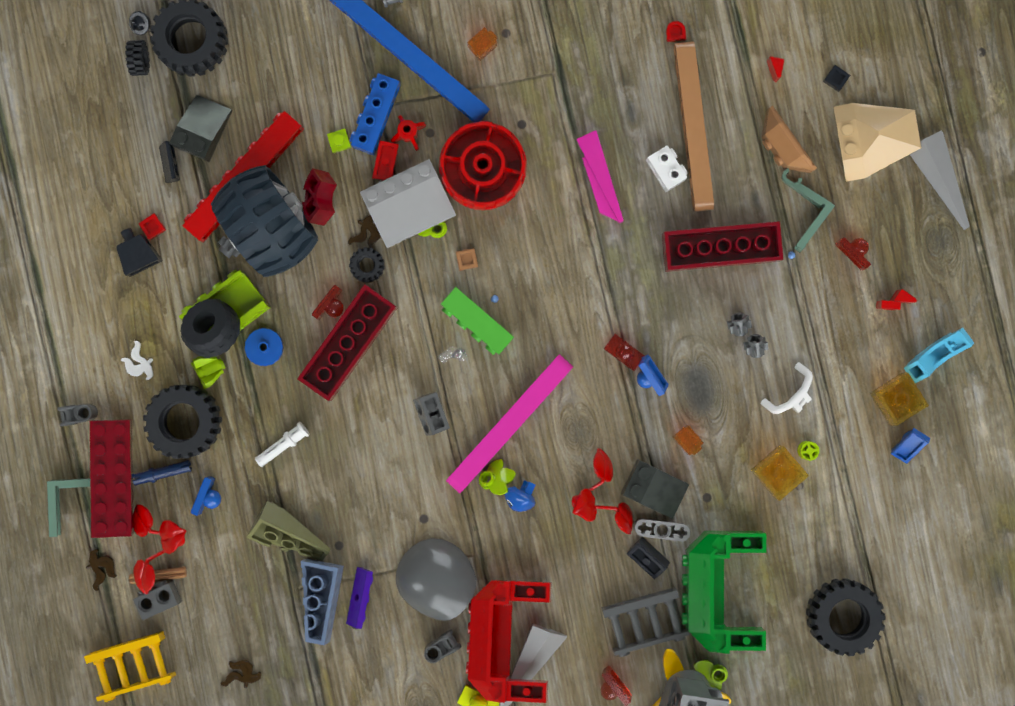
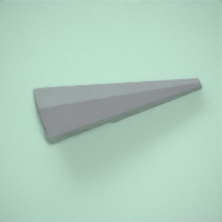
[910,130,970,230]
[499,623,567,706]

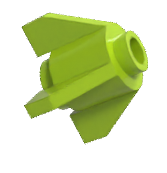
[191,356,225,390]

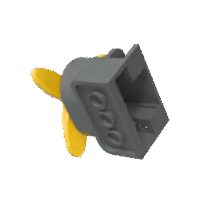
[653,649,731,706]

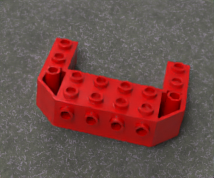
[466,580,552,703]

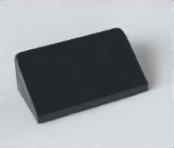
[159,141,180,183]
[626,537,670,580]

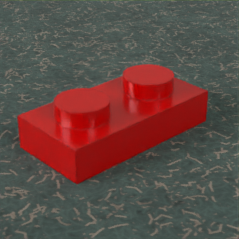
[372,141,399,181]

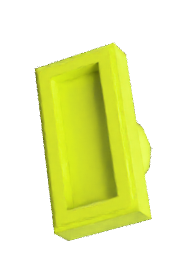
[457,685,500,706]

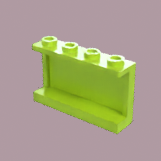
[179,270,271,332]

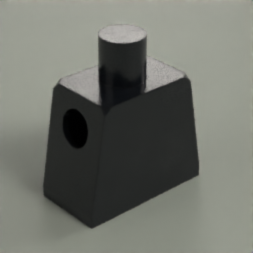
[117,228,163,277]

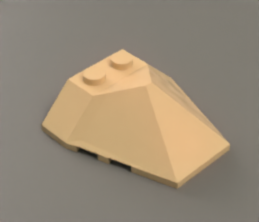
[833,103,921,182]

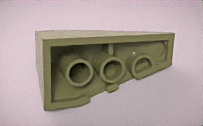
[247,501,330,561]

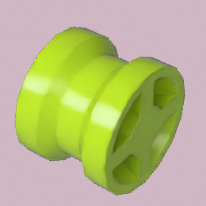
[797,441,819,461]

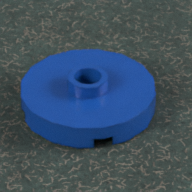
[245,328,283,366]

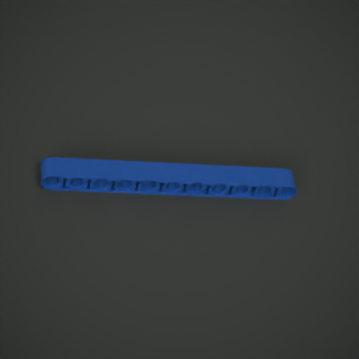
[329,0,490,123]

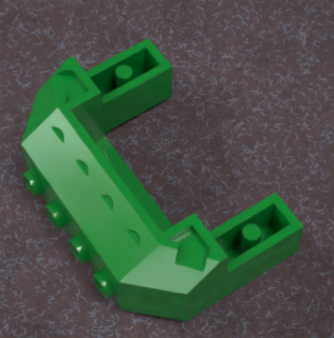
[682,531,766,654]

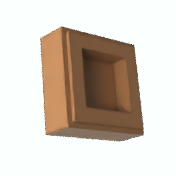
[456,248,478,271]

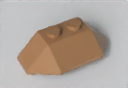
[762,106,817,173]

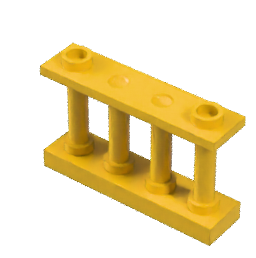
[84,631,176,702]

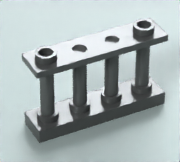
[601,587,690,657]

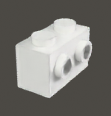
[646,146,688,192]

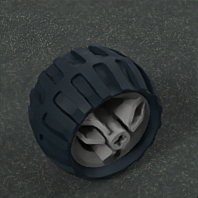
[211,165,318,277]

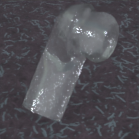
[438,347,467,364]

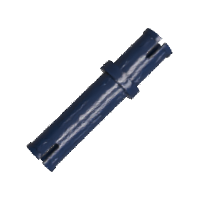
[132,460,192,486]

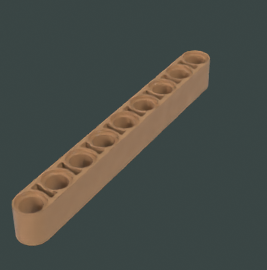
[674,41,714,212]

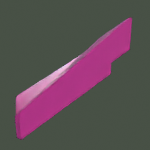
[577,130,624,223]

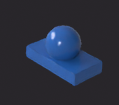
[637,355,669,396]
[891,428,930,464]
[191,476,221,516]

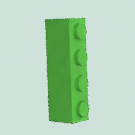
[441,287,514,355]

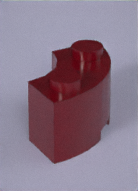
[302,168,337,226]

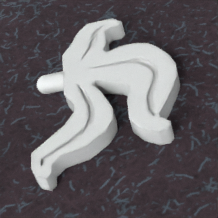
[121,341,153,380]

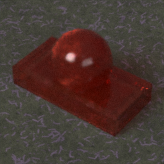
[835,237,871,270]
[312,285,344,320]
[603,334,645,372]
[600,666,632,706]

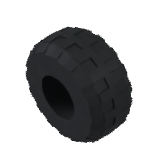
[180,299,241,358]

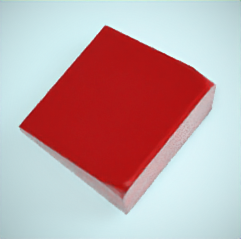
[767,56,784,82]
[889,289,917,304]

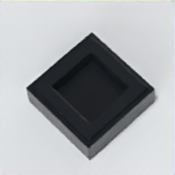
[823,65,851,92]

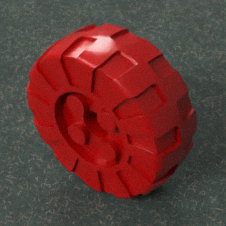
[439,121,527,211]

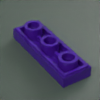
[346,567,373,629]

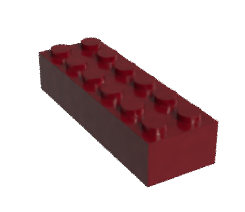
[662,221,784,272]
[297,284,398,401]
[90,419,134,538]

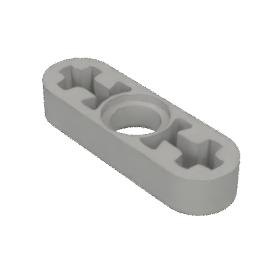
[634,518,690,541]

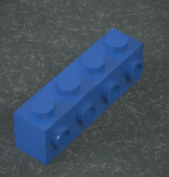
[350,73,401,156]

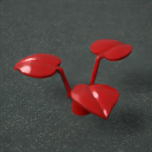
[572,448,633,535]
[133,504,187,595]

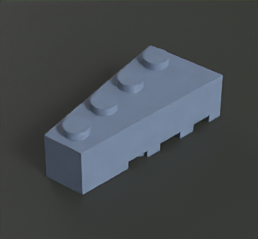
[301,559,344,645]

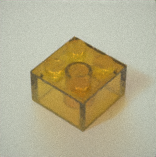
[869,373,929,426]
[751,445,809,501]

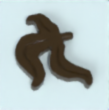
[348,215,381,248]
[86,549,117,591]
[220,660,262,688]

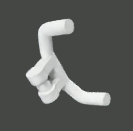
[761,362,813,414]

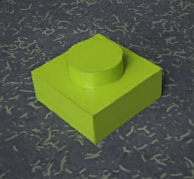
[327,129,351,153]

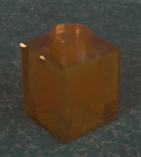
[467,27,497,61]
[672,425,704,456]

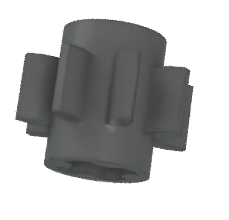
[218,236,240,258]
[727,313,752,337]
[743,334,768,358]

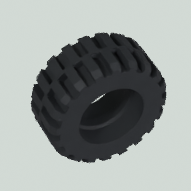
[150,0,228,77]
[143,385,222,459]
[806,578,886,656]

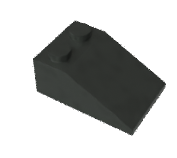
[169,95,232,162]
[621,459,689,519]

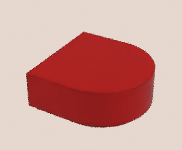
[666,21,686,42]

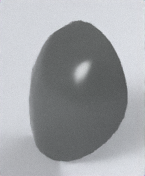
[396,538,476,621]

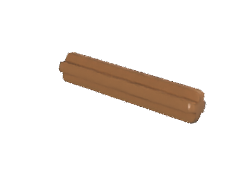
[129,567,187,584]

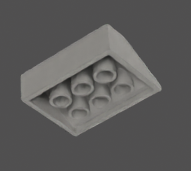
[360,159,456,248]

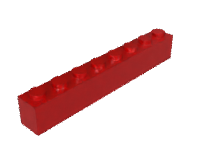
[182,111,304,243]

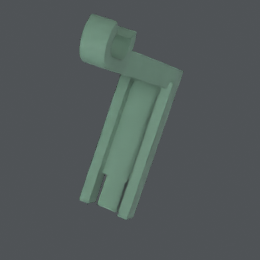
[781,168,835,253]
[47,478,90,537]

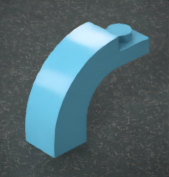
[904,328,974,383]

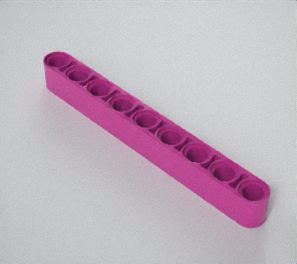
[446,354,574,494]

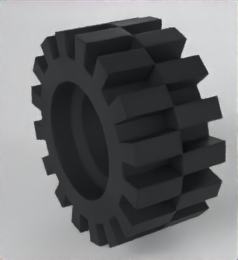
[125,40,150,76]
[349,247,385,283]

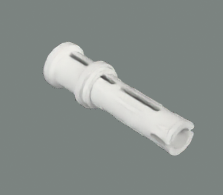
[255,421,310,467]

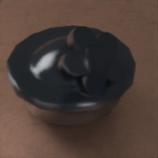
[129,11,151,35]

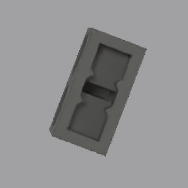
[413,392,450,436]
[133,580,182,621]

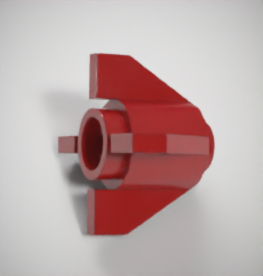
[391,115,426,151]

